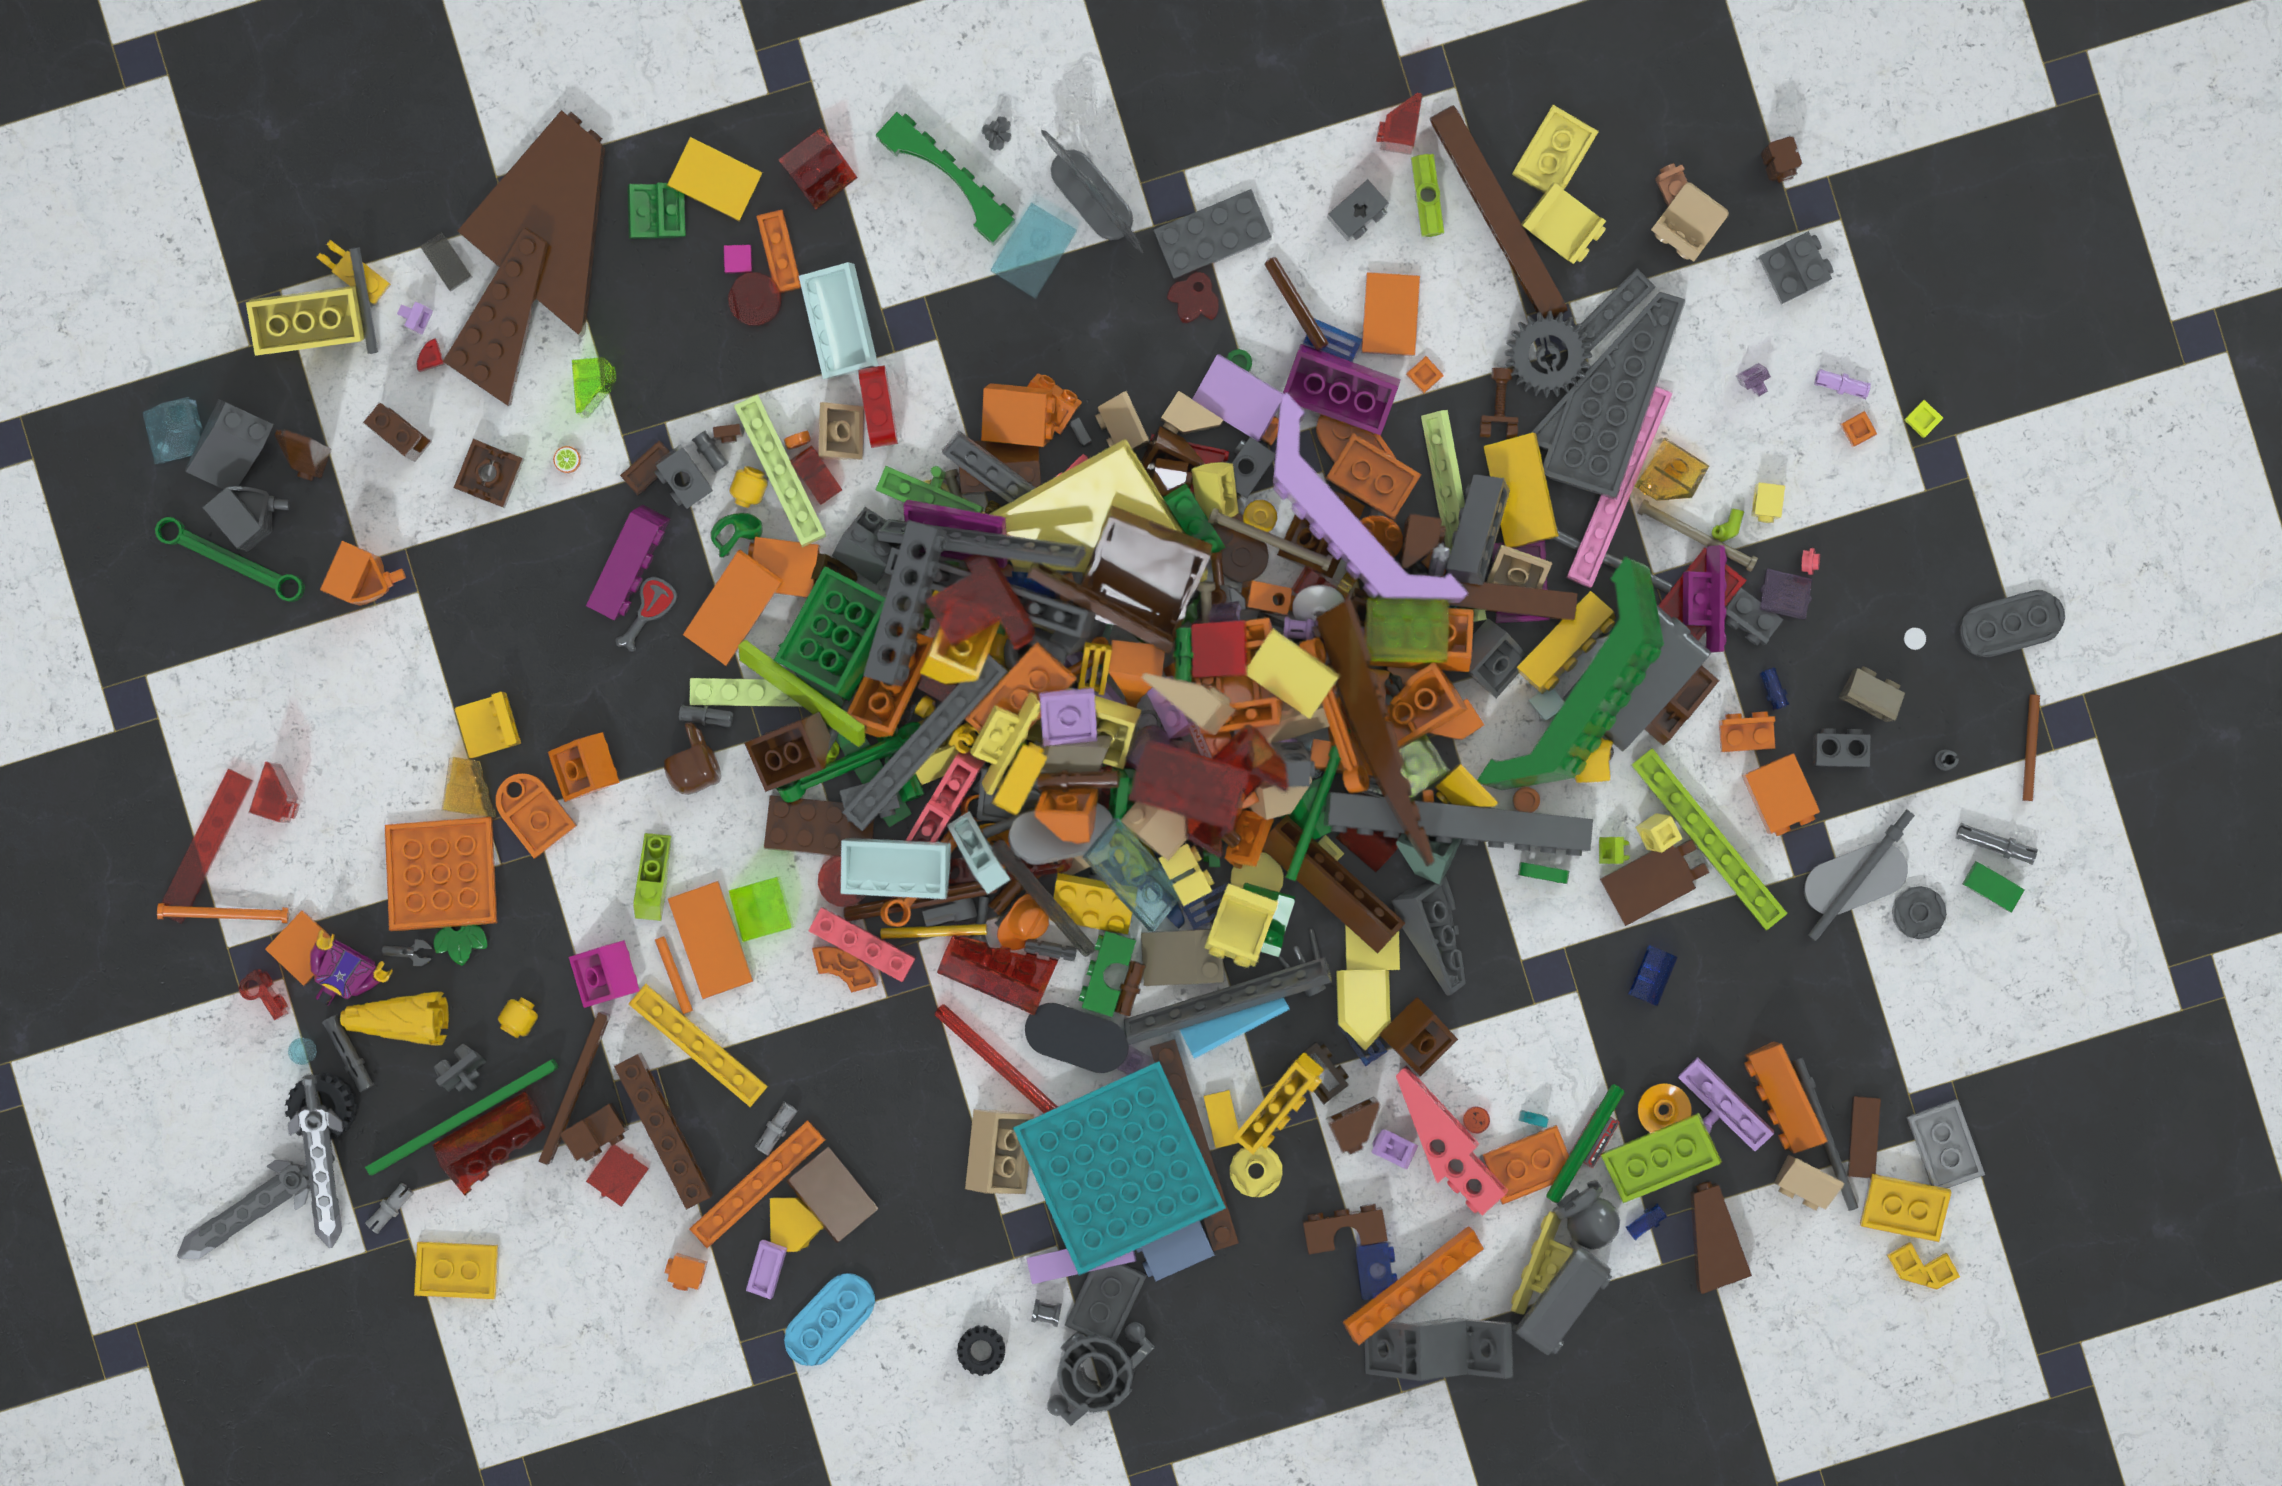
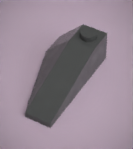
[1392,876,1466,996]

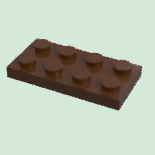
[764,795,875,857]

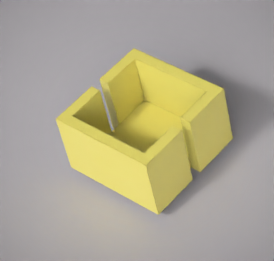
[1159,844,1214,906]

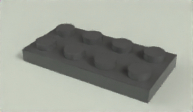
[1153,189,1272,280]

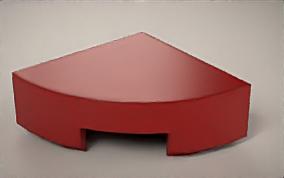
[417,338,444,372]

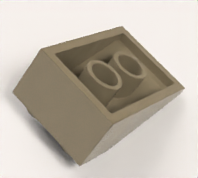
[1141,929,1224,986]

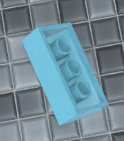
[1179,997,1289,1059]

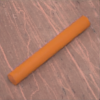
[655,936,693,1014]

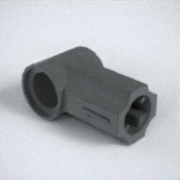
[922,897,977,927]

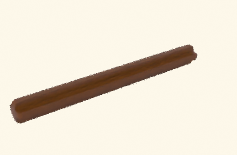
[843,881,997,921]

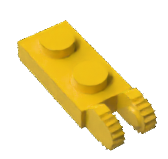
[316,240,391,305]

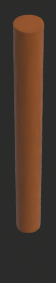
[2022,694,2040,801]

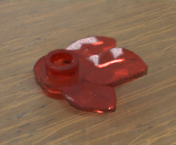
[1167,272,1219,323]

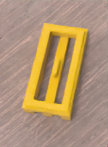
[1078,642,1112,695]

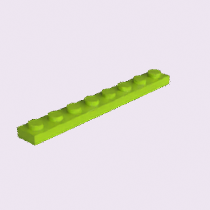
[1631,748,1787,930]

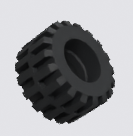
[285,1073,358,1139]

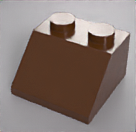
[1379,997,1458,1077]

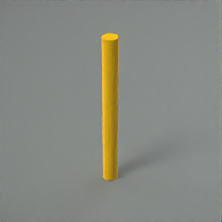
[881,924,988,939]

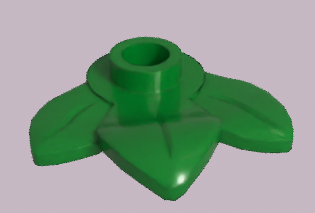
[434,925,488,966]

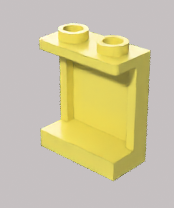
[1204,884,1279,968]

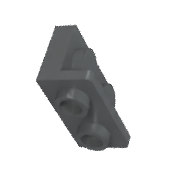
[1724,588,1784,646]

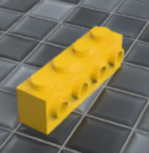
[1517,591,1616,694]
[1233,1053,1324,1155]

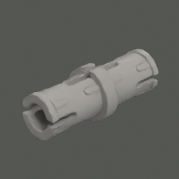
[754,1102,798,1156]
[365,1182,414,1234]

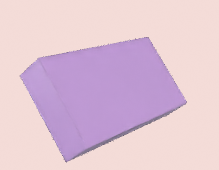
[746,1240,787,1299]

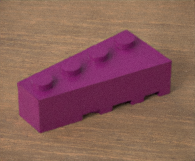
[586,505,671,620]

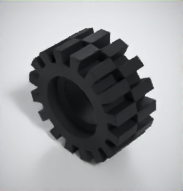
[957,1325,1005,1376]

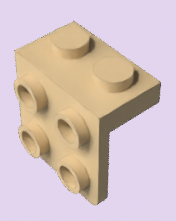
[1651,183,1729,262]

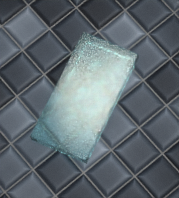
[1082,818,1180,932]

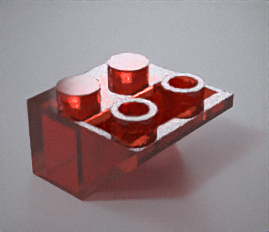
[779,128,858,210]

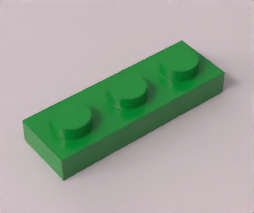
[1163,484,1226,553]

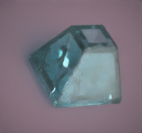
[142,397,203,464]

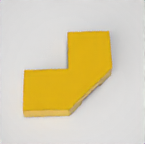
[1887,1242,1960,1290]

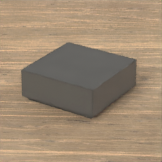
[1070,418,1092,447]

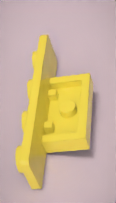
[970,693,1040,795]
[1511,1211,1574,1314]

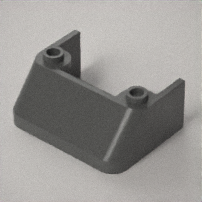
[1511,1240,1612,1355]

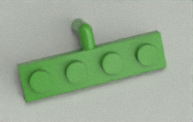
[875,466,984,513]

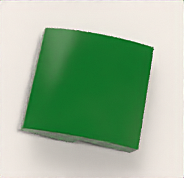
[628,183,685,239]

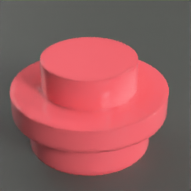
[1802,548,1820,575]

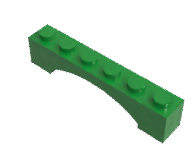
[875,112,1015,246]

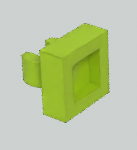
[1599,837,1630,864]

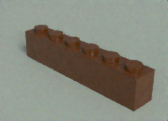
[1263,815,1405,954]

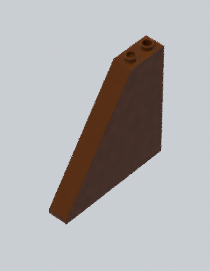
[457,110,605,338]

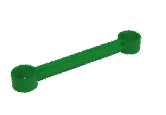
[155,517,305,602]
[776,722,921,802]

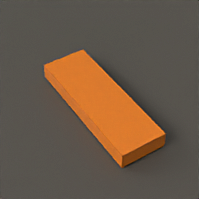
[757,210,801,294]

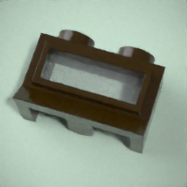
[1291,1042,1349,1105]

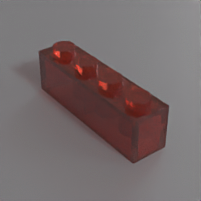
[937,935,1059,1015]
[433,1091,545,1196]

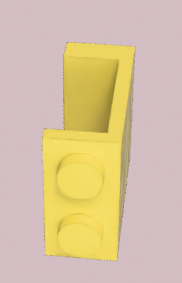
[1521,182,1606,264]

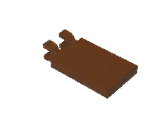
[1600,840,1710,926]

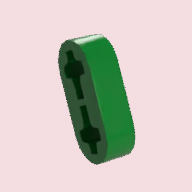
[1518,862,1570,884]

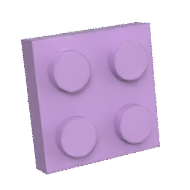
[1039,688,1097,746]

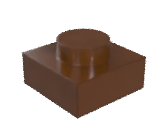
[713,424,743,444]

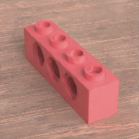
[808,907,916,982]

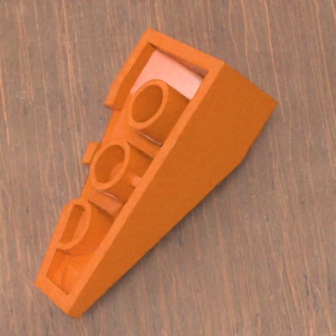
[1385,662,1468,749]

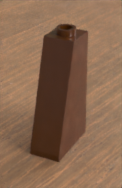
[1690,1181,1752,1294]

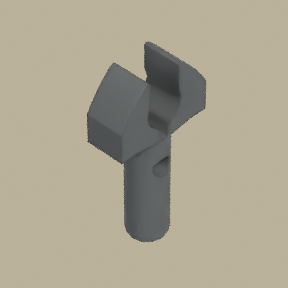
[381,939,434,966]

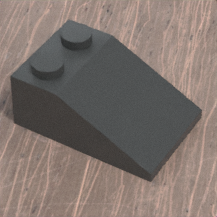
[185,399,274,489]

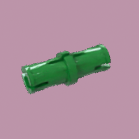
[1173,628,1193,683]

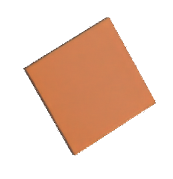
[385,817,497,931]

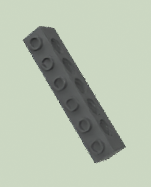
[863,520,947,686]

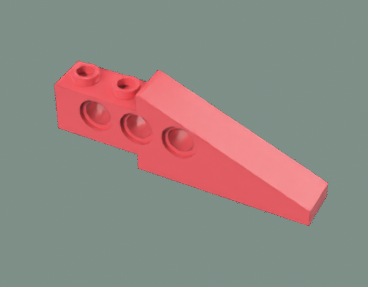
[893,751,986,897]
[1396,1065,1508,1216]

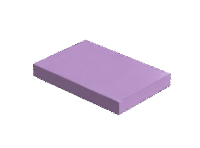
[1192,354,1284,441]

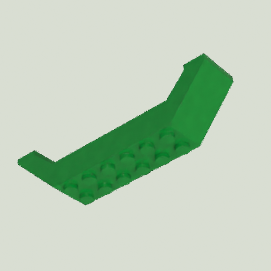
[1477,557,1664,790]

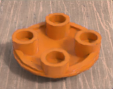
[1359,515,1403,559]

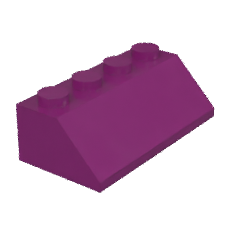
[1283,344,1401,435]

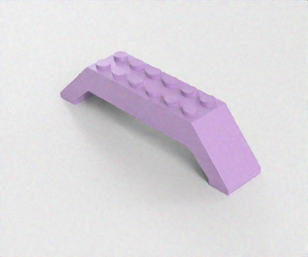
[1273,393,1468,603]

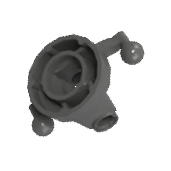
[1047,1322,1155,1426]

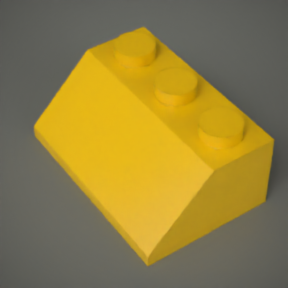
[920,596,1002,684]

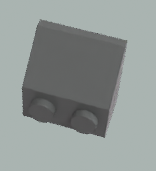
[1467,619,1528,698]

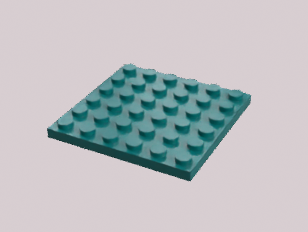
[1013,1061,1226,1275]

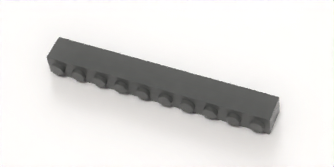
[1323,793,1593,856]

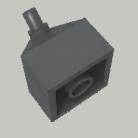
[203,486,290,552]

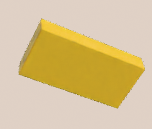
[1203,1090,1239,1148]

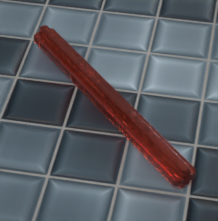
[934,1004,1058,1113]

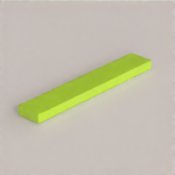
[738,640,865,747]

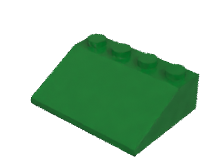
[774,566,886,701]

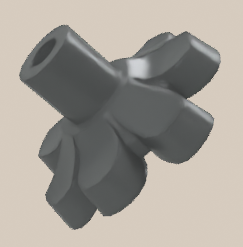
[982,116,1011,151]

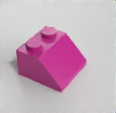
[569,940,640,1008]

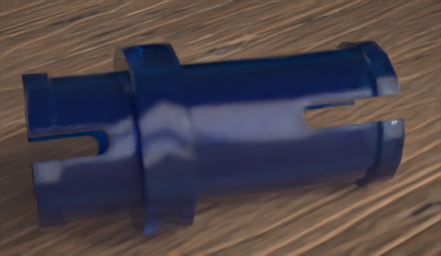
[1759,667,1790,711]
[1625,1203,1668,1241]

